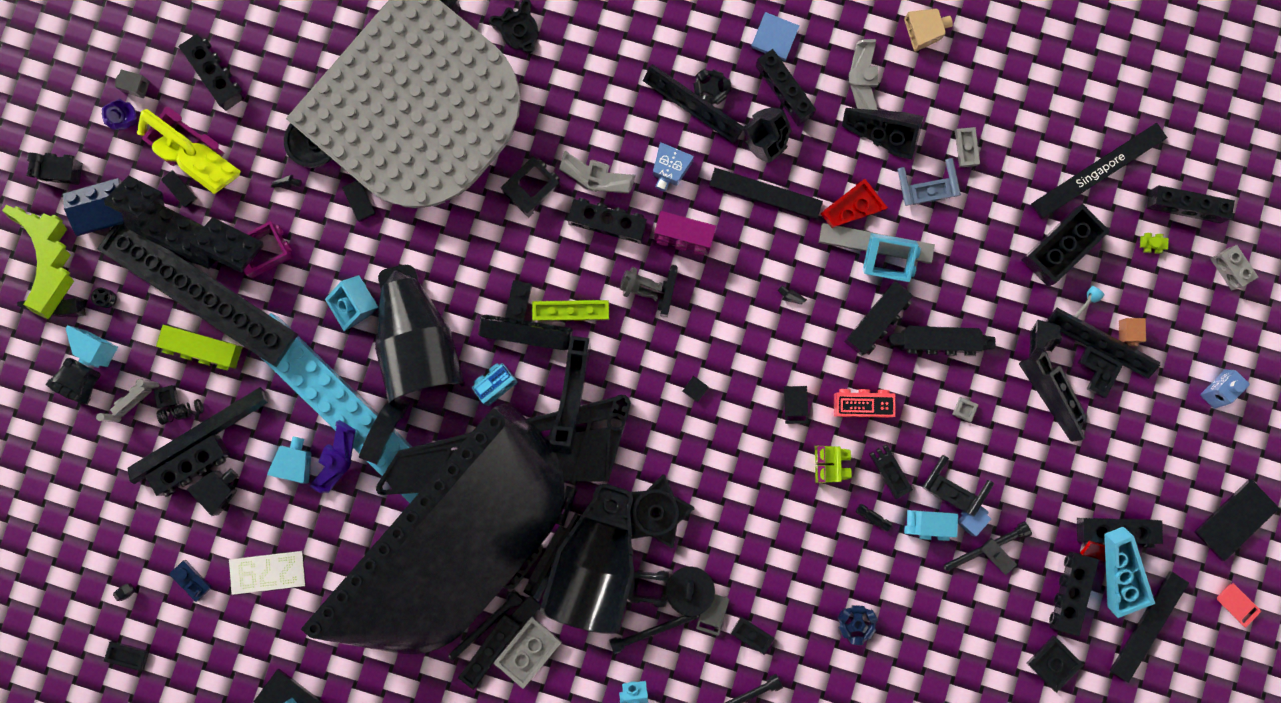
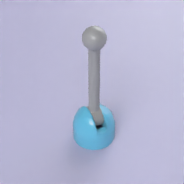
[1074,286,1105,318]

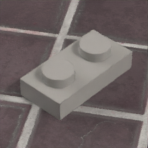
[955,127,980,168]

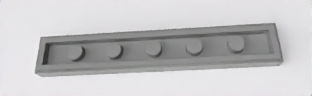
[818,223,935,264]

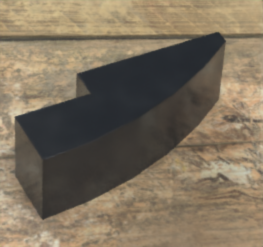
[17,297,86,317]

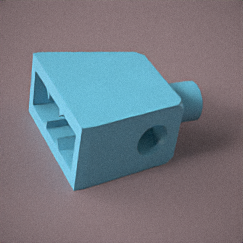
[267,436,311,483]

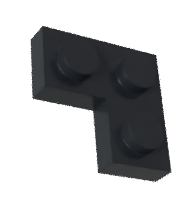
[1078,346,1123,398]

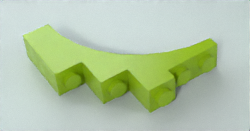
[2,205,74,319]

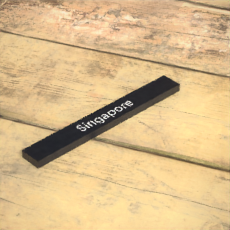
[1031,123,1168,219]

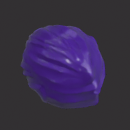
[101,99,137,130]

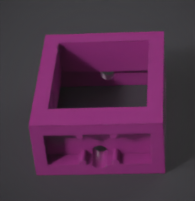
[244,221,293,278]

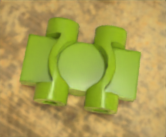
[1140,233,1169,254]

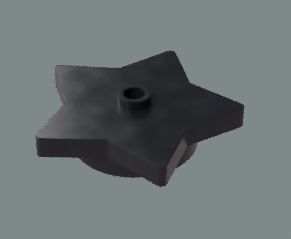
[630,474,695,548]

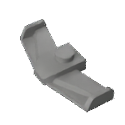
[849,39,878,110]
[559,151,636,193]

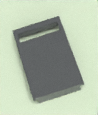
[696,594,729,636]

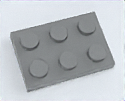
[494,616,562,689]

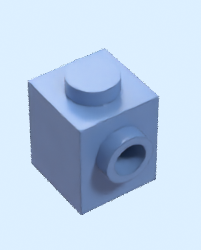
[958,506,991,536]

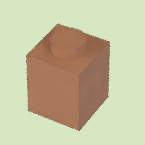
[1119,318,1146,347]

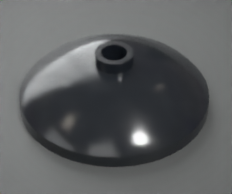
[284,123,332,168]

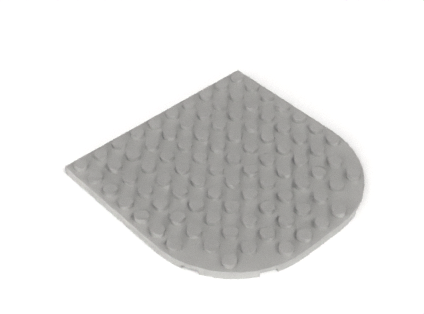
[286,0,520,208]

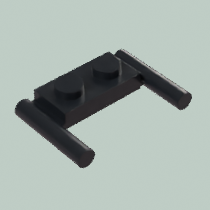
[922,455,994,517]

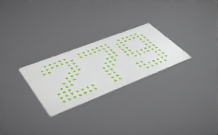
[229,551,305,595]

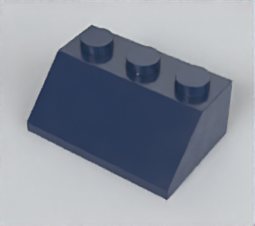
[63,178,124,236]

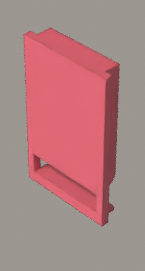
[1217,583,1261,628]

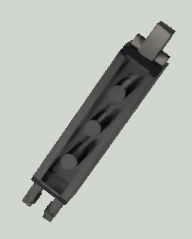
[886,326,996,356]

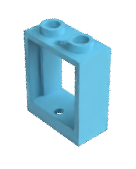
[862,233,921,282]

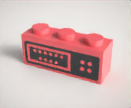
[834,389,895,418]

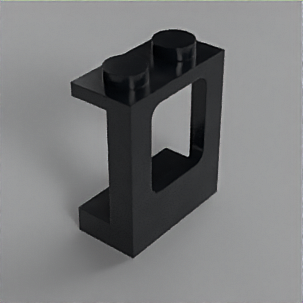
[500,156,561,218]

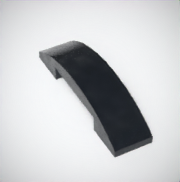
[359,398,410,465]

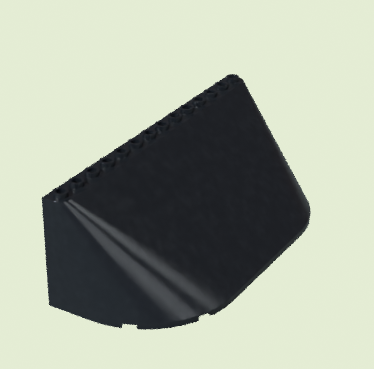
[301,403,564,654]

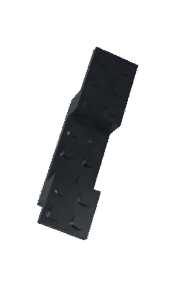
[104,175,263,273]

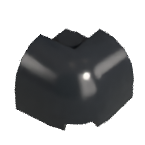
[743,107,792,163]

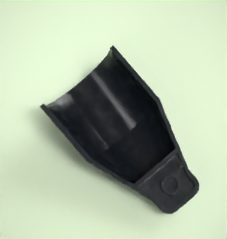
[375,265,465,405]
[540,484,634,634]

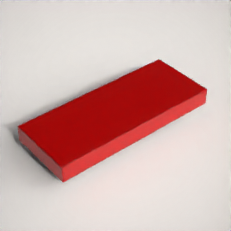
[1080,541,1106,562]

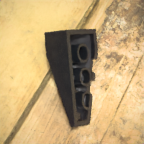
[842,108,924,160]

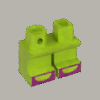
[815,446,852,483]

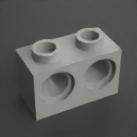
[1210,245,1258,291]

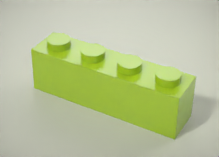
[156,325,242,371]

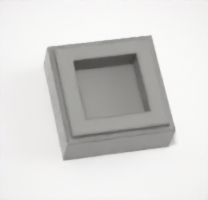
[952,397,978,423]

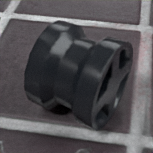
[91,287,117,308]

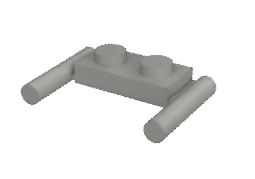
[96,379,159,423]

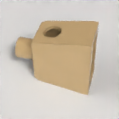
[904,9,953,52]

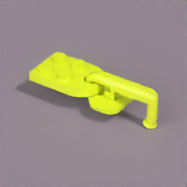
[137,109,241,194]

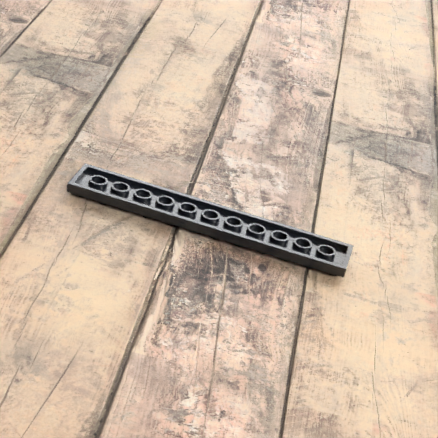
[97,223,299,367]

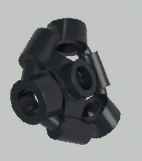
[693,69,731,105]

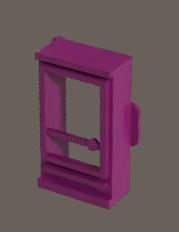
[141,107,225,166]

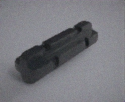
[856,504,892,532]

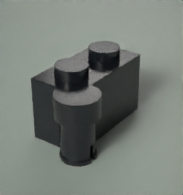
[26,152,83,185]

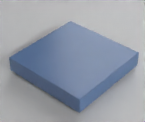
[751,12,800,61]

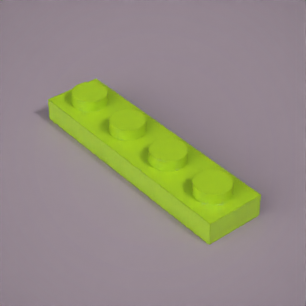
[532,300,609,321]

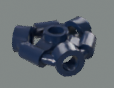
[837,605,878,645]

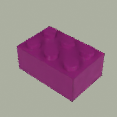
[654,211,716,256]

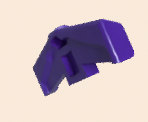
[309,420,356,493]

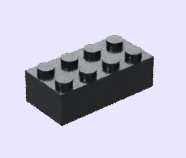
[1021,204,1110,287]

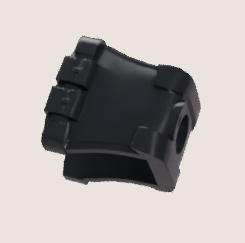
[45,358,101,405]
[628,570,669,607]

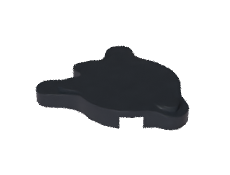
[489,0,538,54]

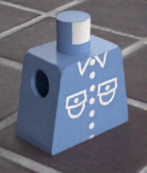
[653,142,694,192]
[1200,369,1250,409]

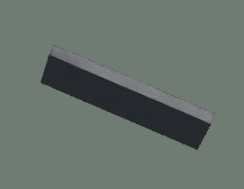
[458,614,521,690]

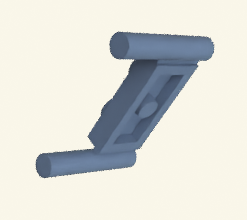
[897,158,961,206]

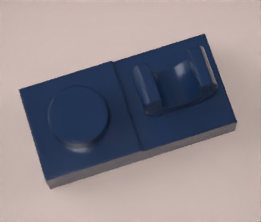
[169,560,212,602]

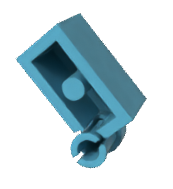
[904,510,958,541]

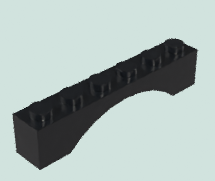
[550,336,591,455]

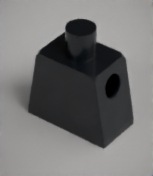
[187,468,238,516]

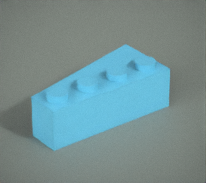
[1104,527,1155,618]

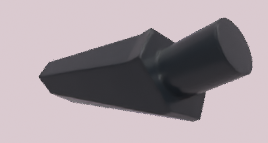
[271,175,302,188]
[777,285,807,305]

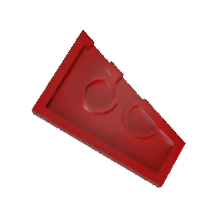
[820,179,888,228]

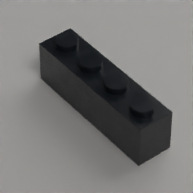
[844,281,913,356]

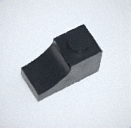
[1029,320,1062,362]

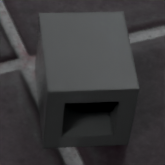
[115,69,150,98]

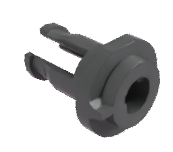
[620,267,662,301]

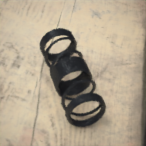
[156,399,204,425]

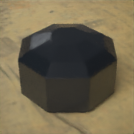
[113,583,135,601]

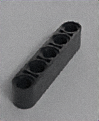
[478,315,573,350]

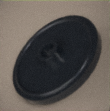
[666,566,715,616]

